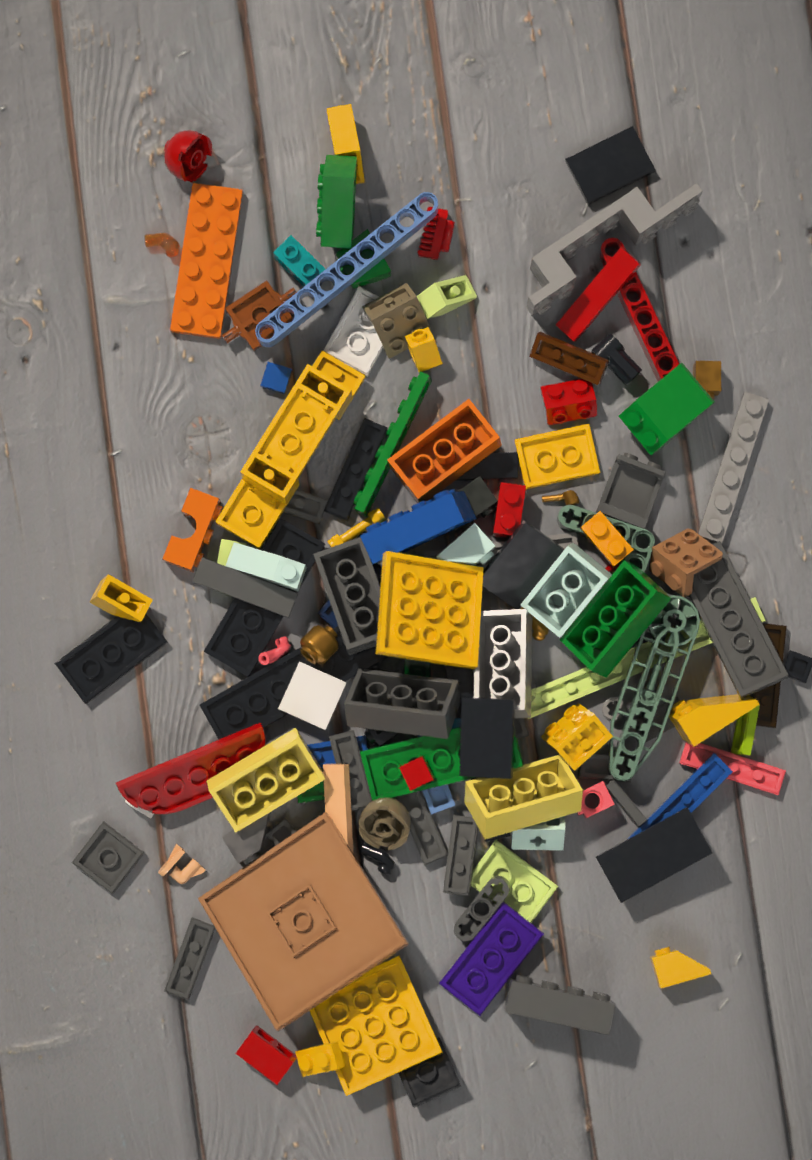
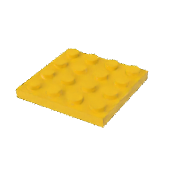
[376,551,484,669]
[310,956,443,1096]

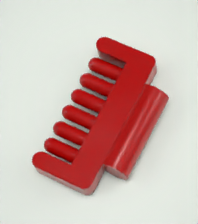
[417,207,455,260]

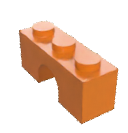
[163,488,223,572]

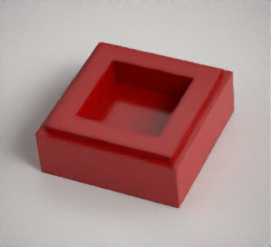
[399,755,435,791]

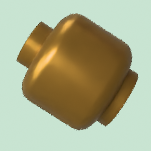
[300,625,338,664]

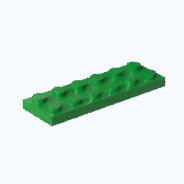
[360,727,524,801]

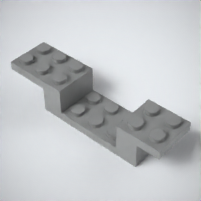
[526,183,703,316]

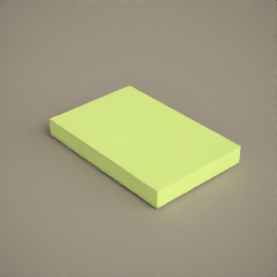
[471,840,558,923]

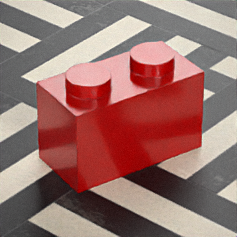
[493,482,526,539]

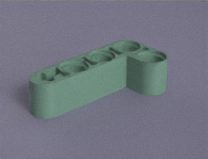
[557,505,655,572]

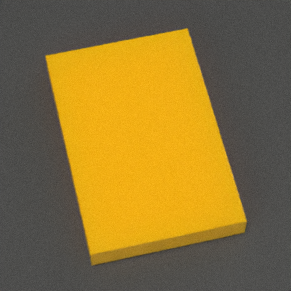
[514,424,600,490]

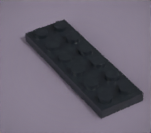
[204,519,325,677]

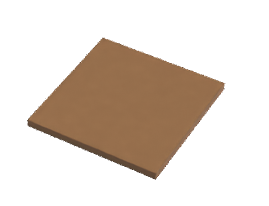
[198,812,409,1031]

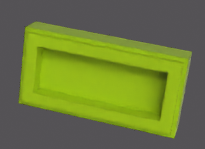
[731,705,760,756]

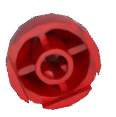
[164,130,212,182]

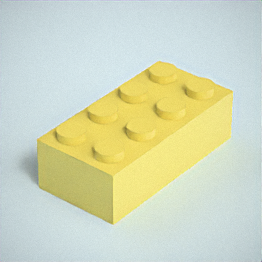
[207,728,325,832]
[464,755,583,839]

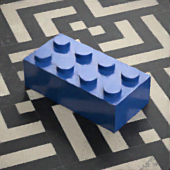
[360,489,476,564]

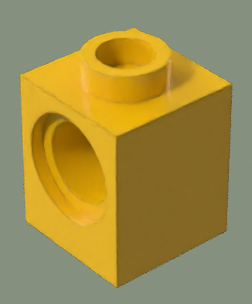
[405,327,443,373]

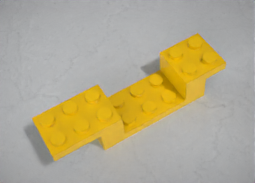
[215,351,366,549]

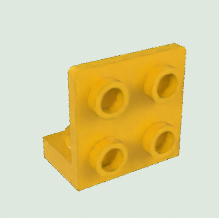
[541,703,613,771]

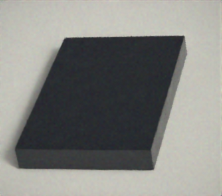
[565,126,656,205]
[483,520,564,609]
[460,697,515,779]

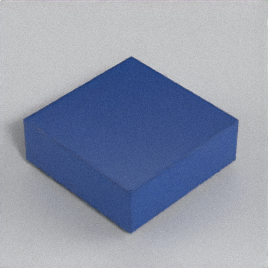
[260,362,292,394]

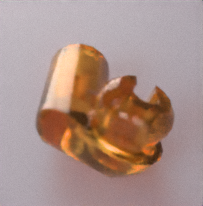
[145,233,180,257]

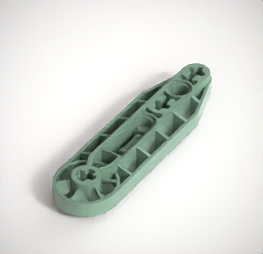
[609,595,700,781]

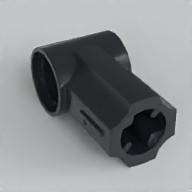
[591,333,642,385]

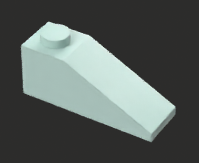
[226,542,307,592]

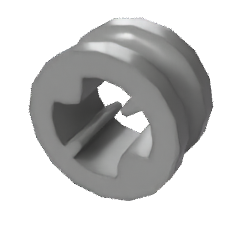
[602,697,626,721]

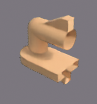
[158,844,205,884]

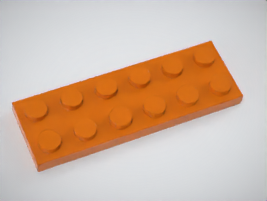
[170,183,243,339]

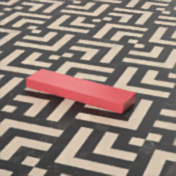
[679,742,786,795]

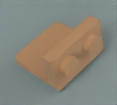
[649,529,723,598]

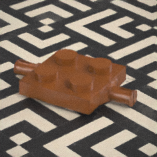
[222,280,297,351]

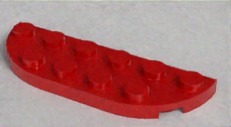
[116,723,265,814]

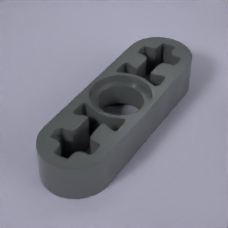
[454,876,510,941]

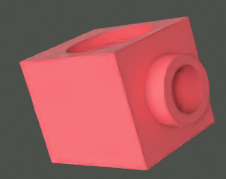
[577,781,615,818]

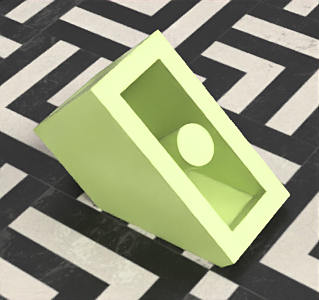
[417,275,477,319]

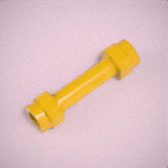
[327,508,386,547]

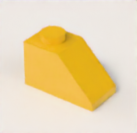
[90,574,153,622]
[650,947,711,988]

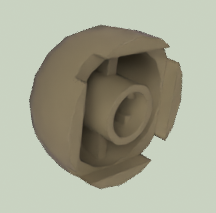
[359,797,411,850]

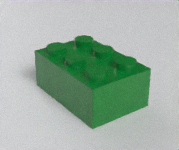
[316,155,357,248]

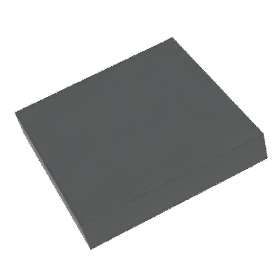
[72,821,145,894]

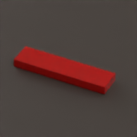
[556,247,641,342]

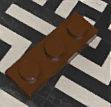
[529,332,609,385]

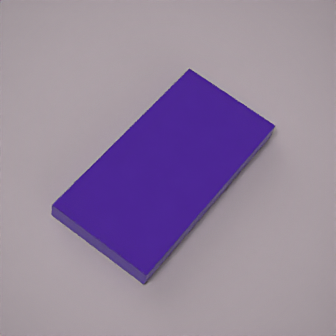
[439,901,544,1016]

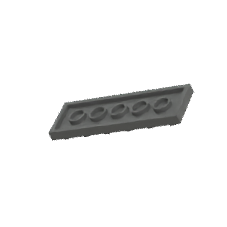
[689,541,788,699]

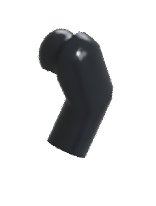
[361,842,395,875]

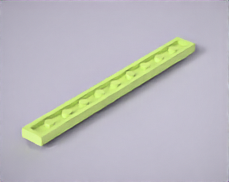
[527,597,765,719]

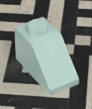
[436,523,495,566]

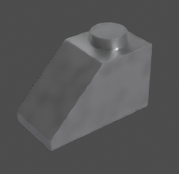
[222,813,270,865]

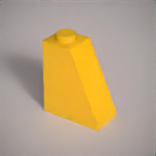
[326,104,365,184]

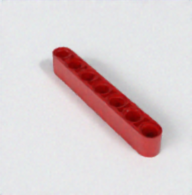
[599,237,679,382]

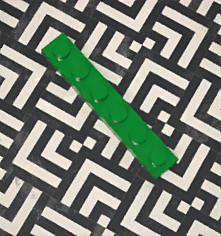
[353,371,432,517]

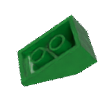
[618,363,715,455]

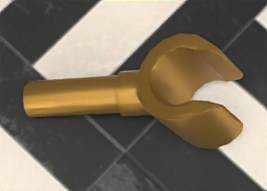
[542,490,579,505]

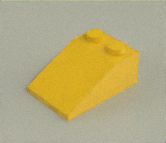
[668,694,760,747]

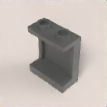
[596,453,666,529]

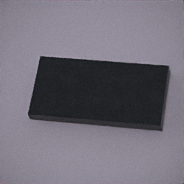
[54,614,168,704]
[596,807,713,903]

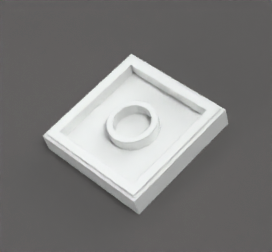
[278,662,347,730]

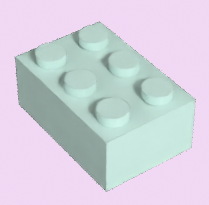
[520,543,612,638]

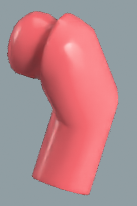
[259,636,291,665]

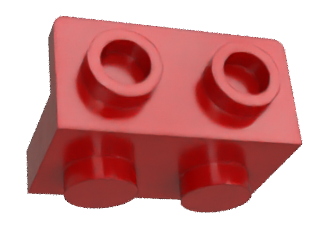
[540,379,597,425]

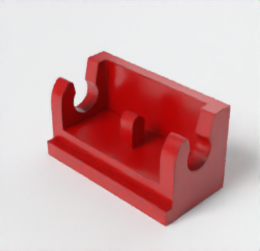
[235,1025,297,1085]

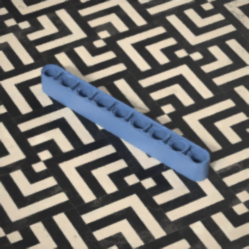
[255,192,438,347]

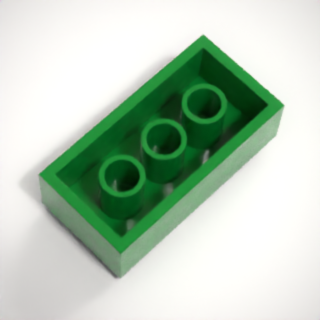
[560,560,672,678]

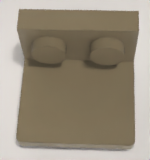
[362,283,433,358]

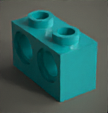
[273,235,326,287]

